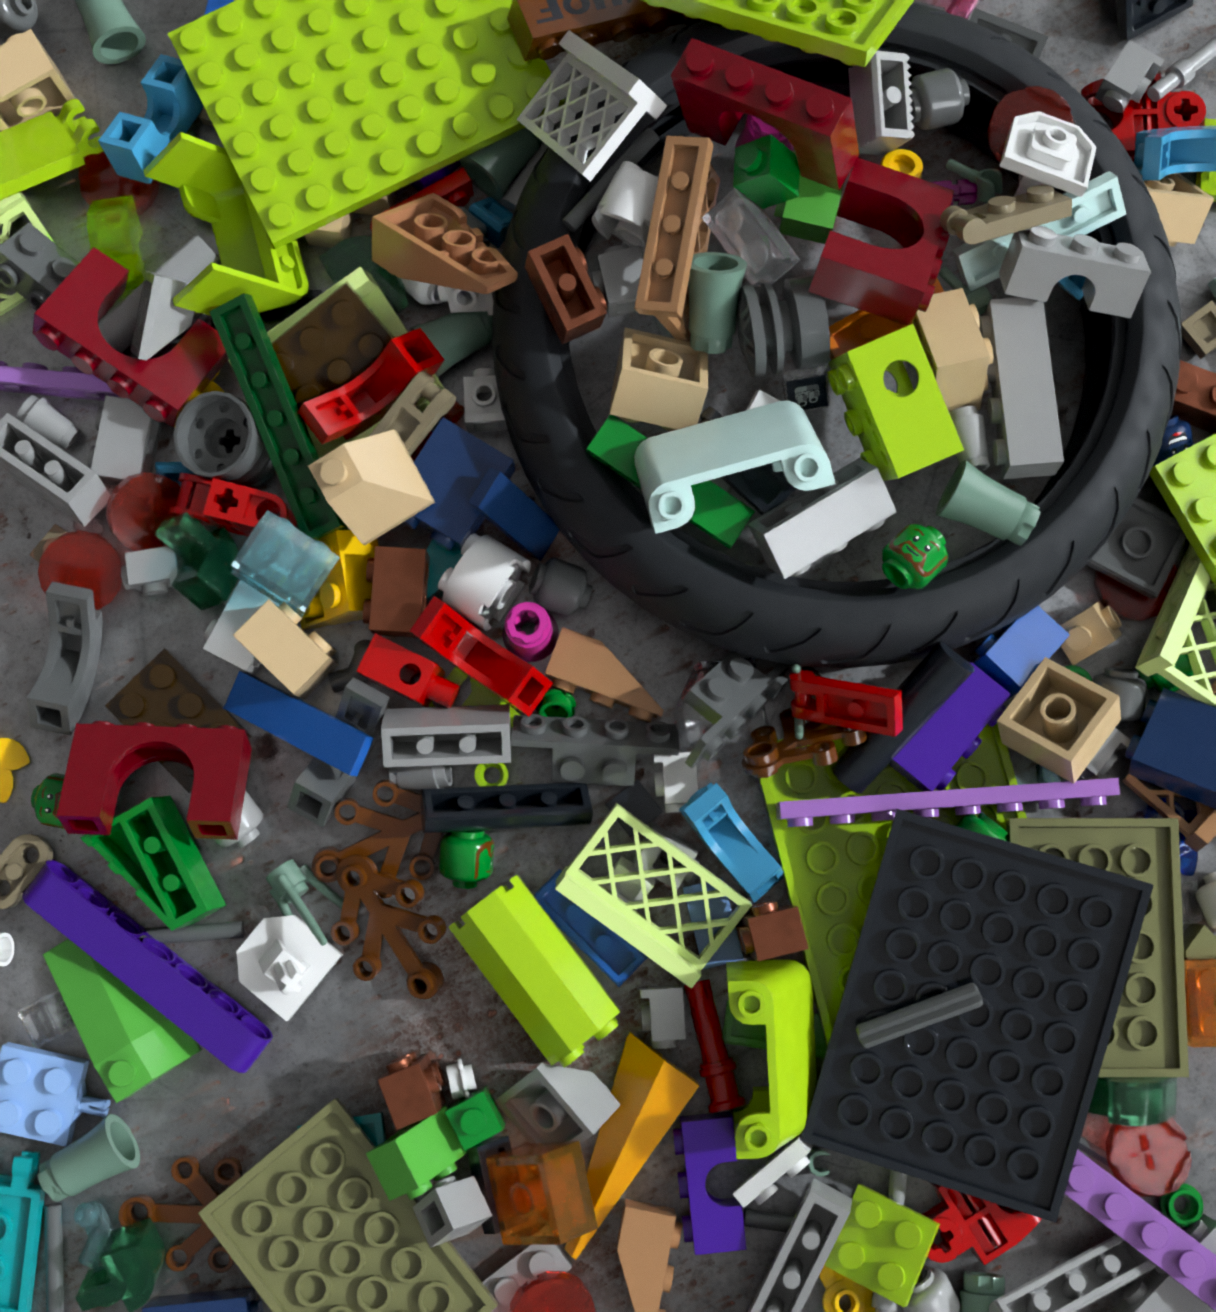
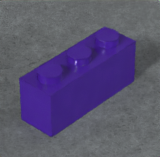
[889,662,1011,792]

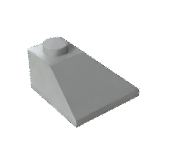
[130,271,201,361]
[494,1063,621,1166]

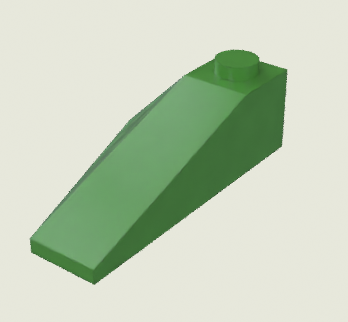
[43,939,202,1103]

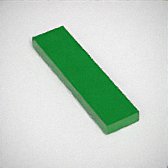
[585,415,755,549]

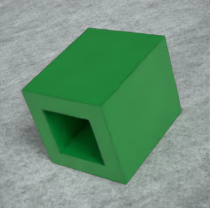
[733,134,800,209]
[445,1085,506,1151]

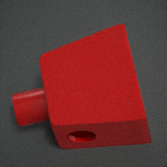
[356,633,460,708]

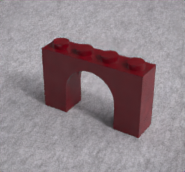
[671,38,859,191]
[808,158,954,326]
[32,247,228,428]
[56,721,252,840]

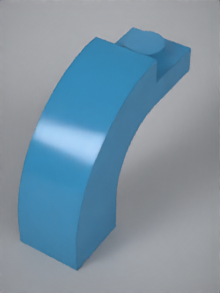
[1134,126,1216,181]
[679,783,784,903]

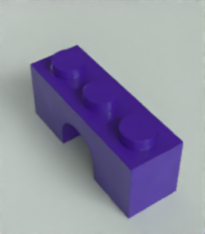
[673,1111,747,1255]

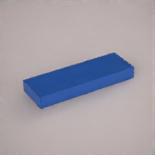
[534,869,648,987]

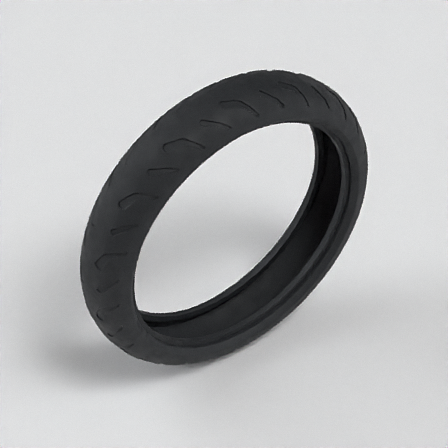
[492,3,1182,668]

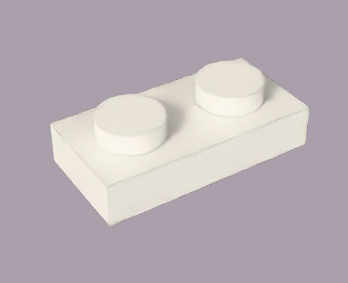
[733,1133,813,1208]

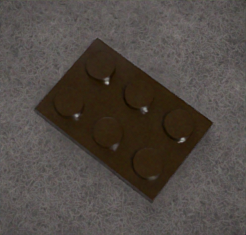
[272,281,394,422]
[105,648,252,793]

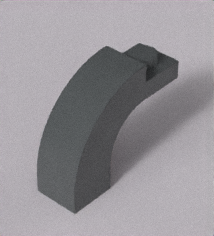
[27,582,103,736]
[287,677,390,827]

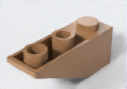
[545,627,664,723]
[617,1198,682,1312]

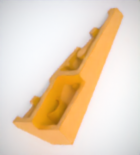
[564,1032,700,1260]

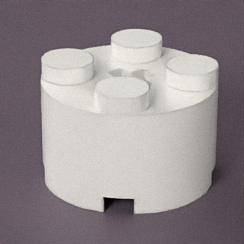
[592,161,659,259]
[438,533,531,631]

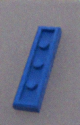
[223,671,374,776]

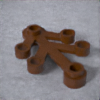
[741,708,867,778]
[312,780,442,899]
[331,854,447,999]
[119,1155,243,1273]

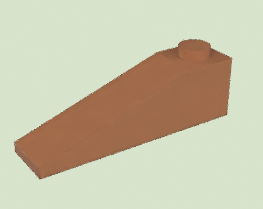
[372,193,518,294]

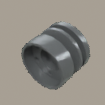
[736,275,830,378]
[173,391,275,488]

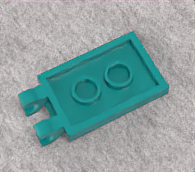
[0,1151,45,1312]

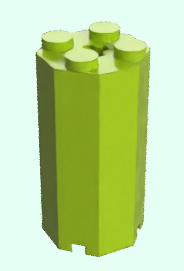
[448,875,620,1068]

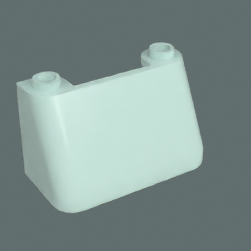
[634,401,836,534]

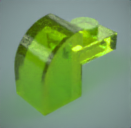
[87,195,145,290]

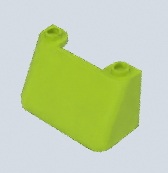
[726,959,817,1159]

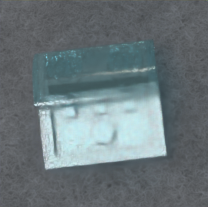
[231,510,340,618]

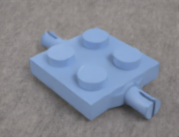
[0,1042,110,1147]

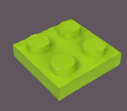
[824,1184,940,1307]

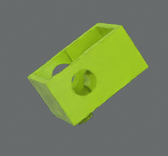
[827,324,964,481]

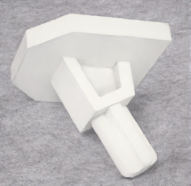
[999,111,1096,197]
[236,915,343,1021]

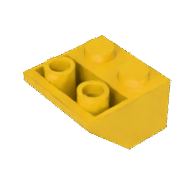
[289,530,378,630]

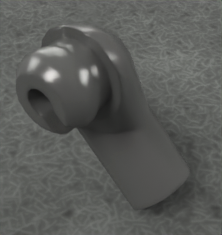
[328,640,371,693]

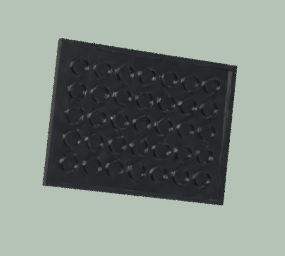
[801,808,1154,1223]

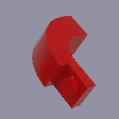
[298,328,445,445]
[410,596,553,717]

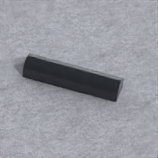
[831,641,974,793]
[421,783,593,833]

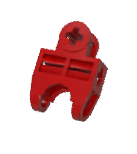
[1081,73,1206,162]
[169,473,298,544]
[921,1182,1042,1265]

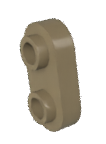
[0,834,53,909]

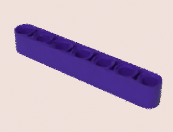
[22,860,273,1073]

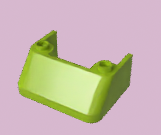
[143,132,309,316]

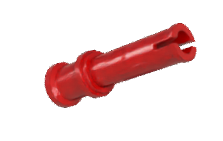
[684,979,746,1113]

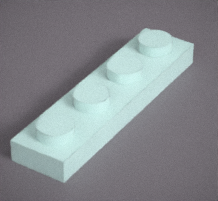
[952,171,1126,291]

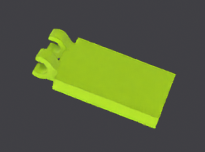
[0,99,104,200]

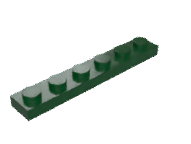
[209,293,347,542]

